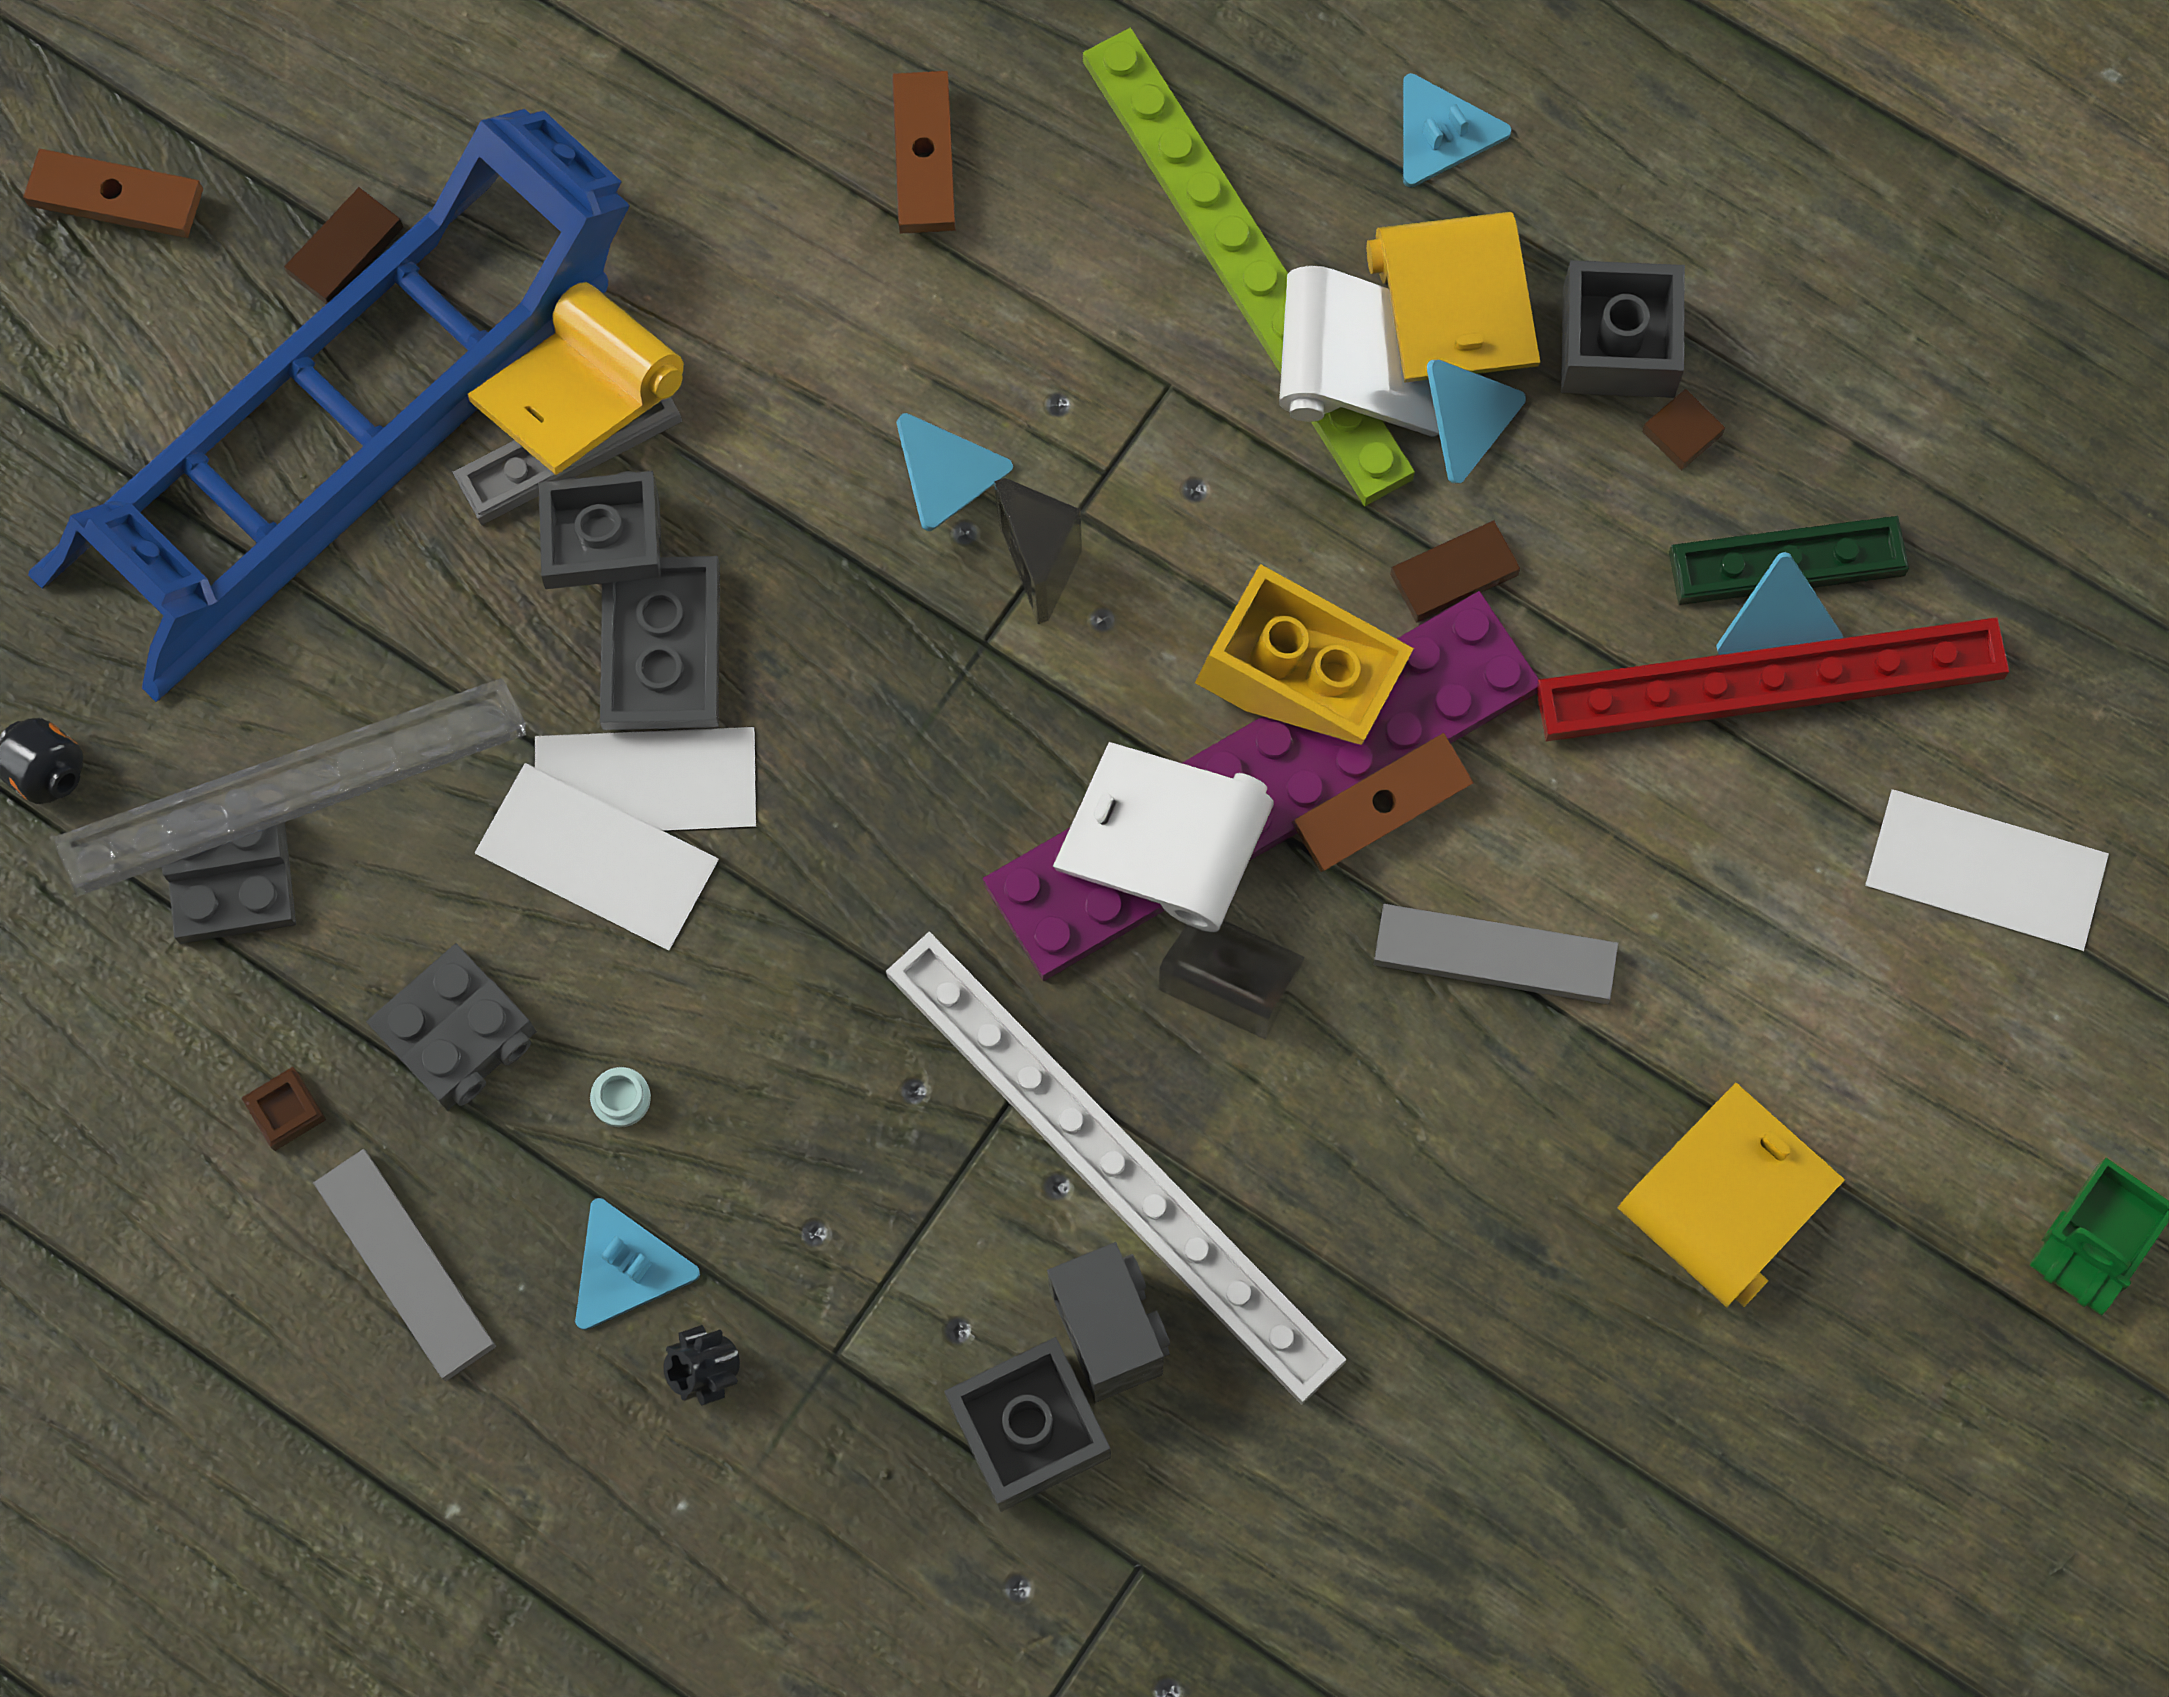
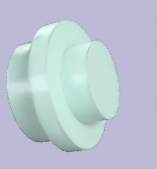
[590,1067,651,1127]

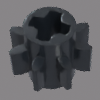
[664,1325,740,1406]

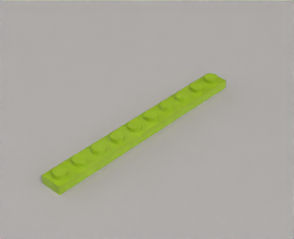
[1083,27,1415,507]

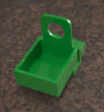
[2029,1157,2169,1316]

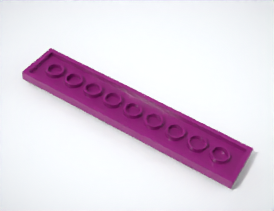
[983,591,1539,981]

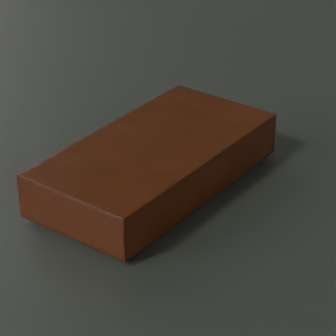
[284,187,403,304]
[1390,520,1520,623]

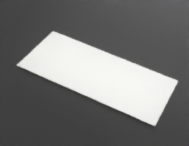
[535,727,756,831]
[475,763,719,950]
[1865,789,2109,951]

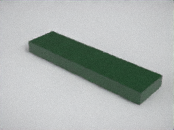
[1669,516,1909,605]

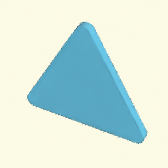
[1403,73,1511,188]
[1427,359,1526,483]
[896,413,1013,531]
[1716,552,1844,655]
[575,1198,700,1330]

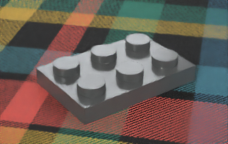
[600,556,720,730]

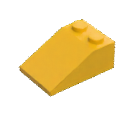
[1195,564,1414,745]

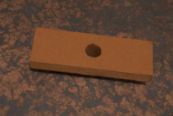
[893,71,956,234]
[23,148,203,238]
[1291,733,1473,872]

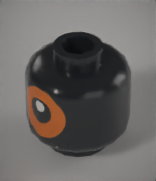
[0,718,83,804]

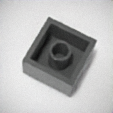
[1561,260,1685,398]
[1047,1242,1170,1403]
[944,1337,1111,1512]

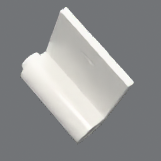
[1279,266,1439,437]
[1053,742,1274,932]

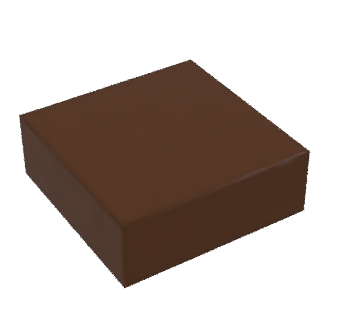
[1642,389,1725,471]
[242,1067,326,1151]

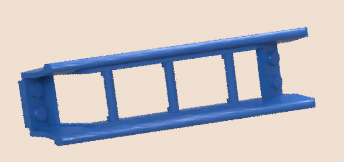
[28,109,630,702]

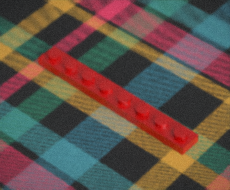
[1537,617,2009,742]

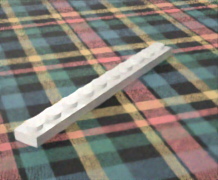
[886,931,1346,1405]

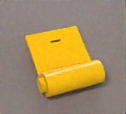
[1366,212,1540,383]
[468,282,684,475]
[1617,1082,1845,1308]

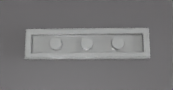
[453,397,682,525]
[1373,904,1618,1004]
[313,1149,496,1382]

